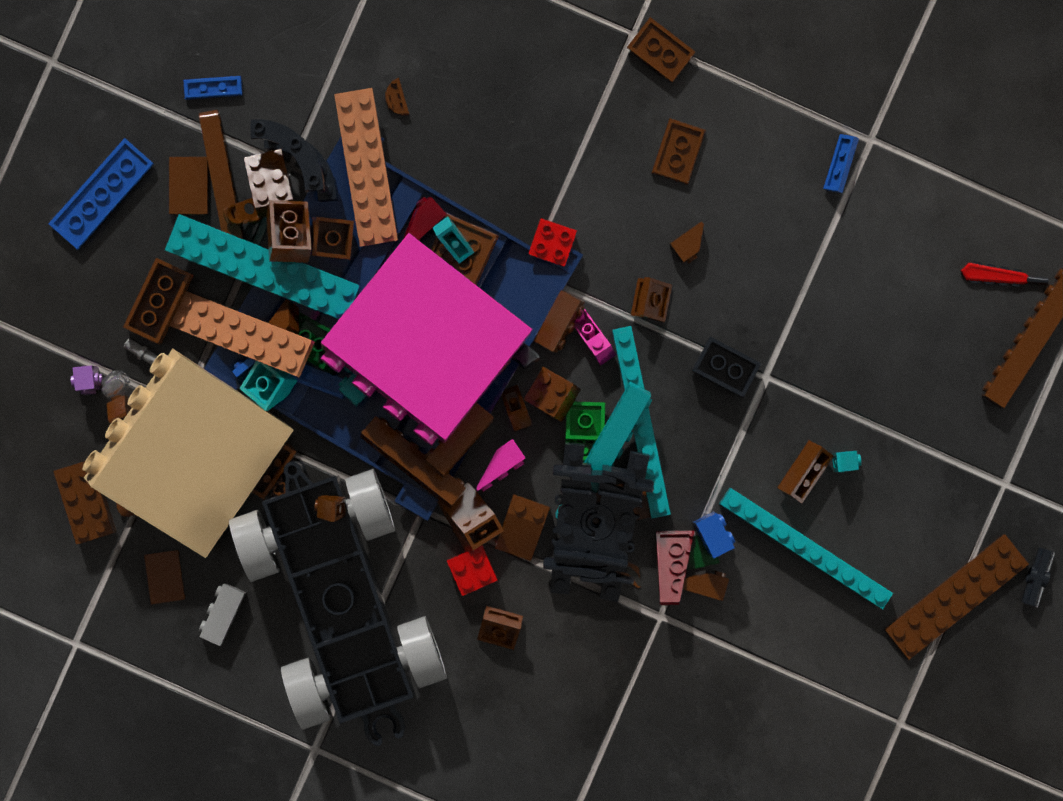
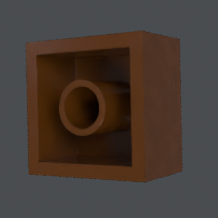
[310,217,354,260]
[524,367,581,422]

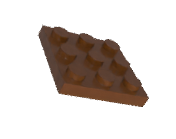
[430,214,499,286]

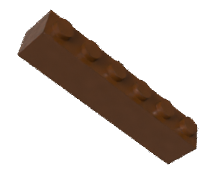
[360,416,466,509]

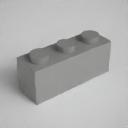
[199,583,247,646]

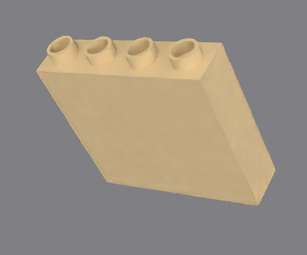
[83,348,293,558]

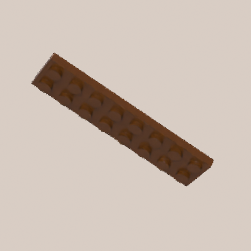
[884,534,1029,660]

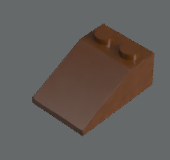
[495,494,550,561]

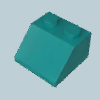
[239,361,298,411]

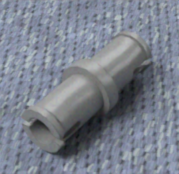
[123,338,158,365]

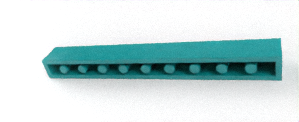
[612,326,671,518]
[719,488,893,609]

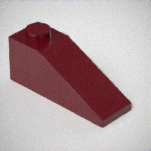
[403,197,446,240]

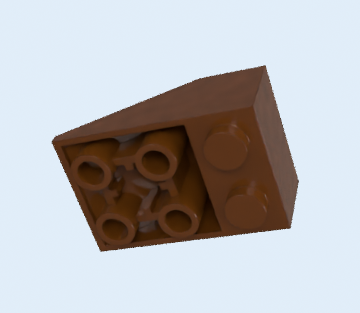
[437,482,504,551]

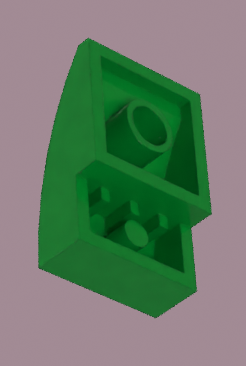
[565,402,605,463]

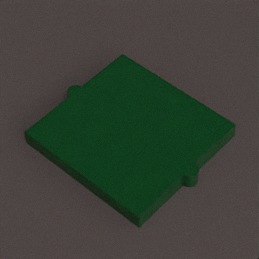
[687,535,720,570]

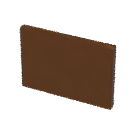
[144,550,186,604]

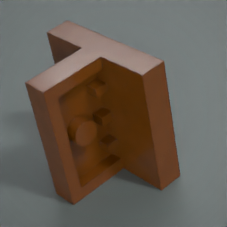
[631,277,672,322]
[477,606,523,650]

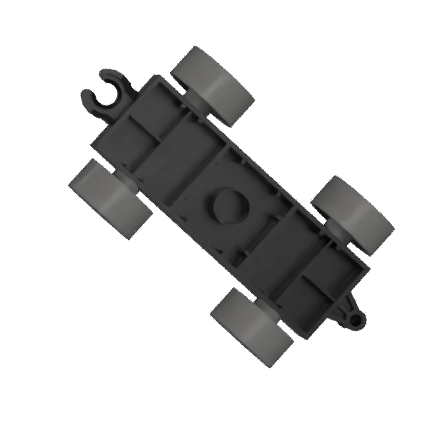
[229,461,447,746]

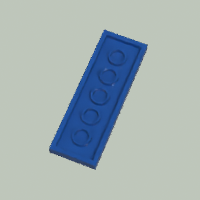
[48,138,154,249]

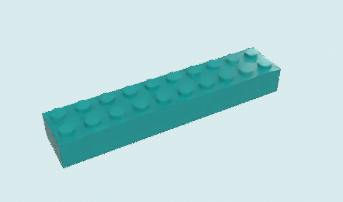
[165,214,361,319]

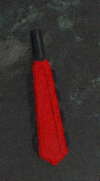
[960,261,1049,287]

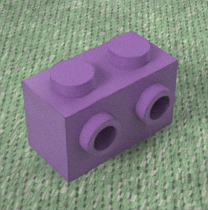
[71,365,103,395]

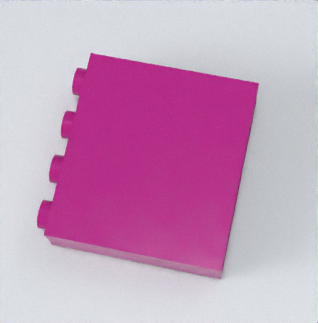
[320,233,532,446]

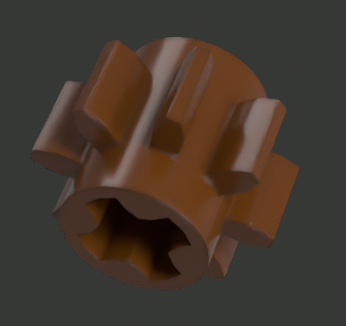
[271,476,286,496]

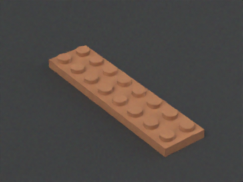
[334,88,398,247]
[169,291,315,378]

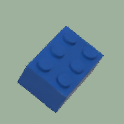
[692,512,735,558]

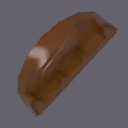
[385,78,409,116]

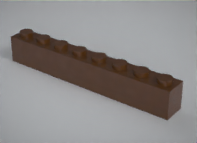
[982,268,1063,408]

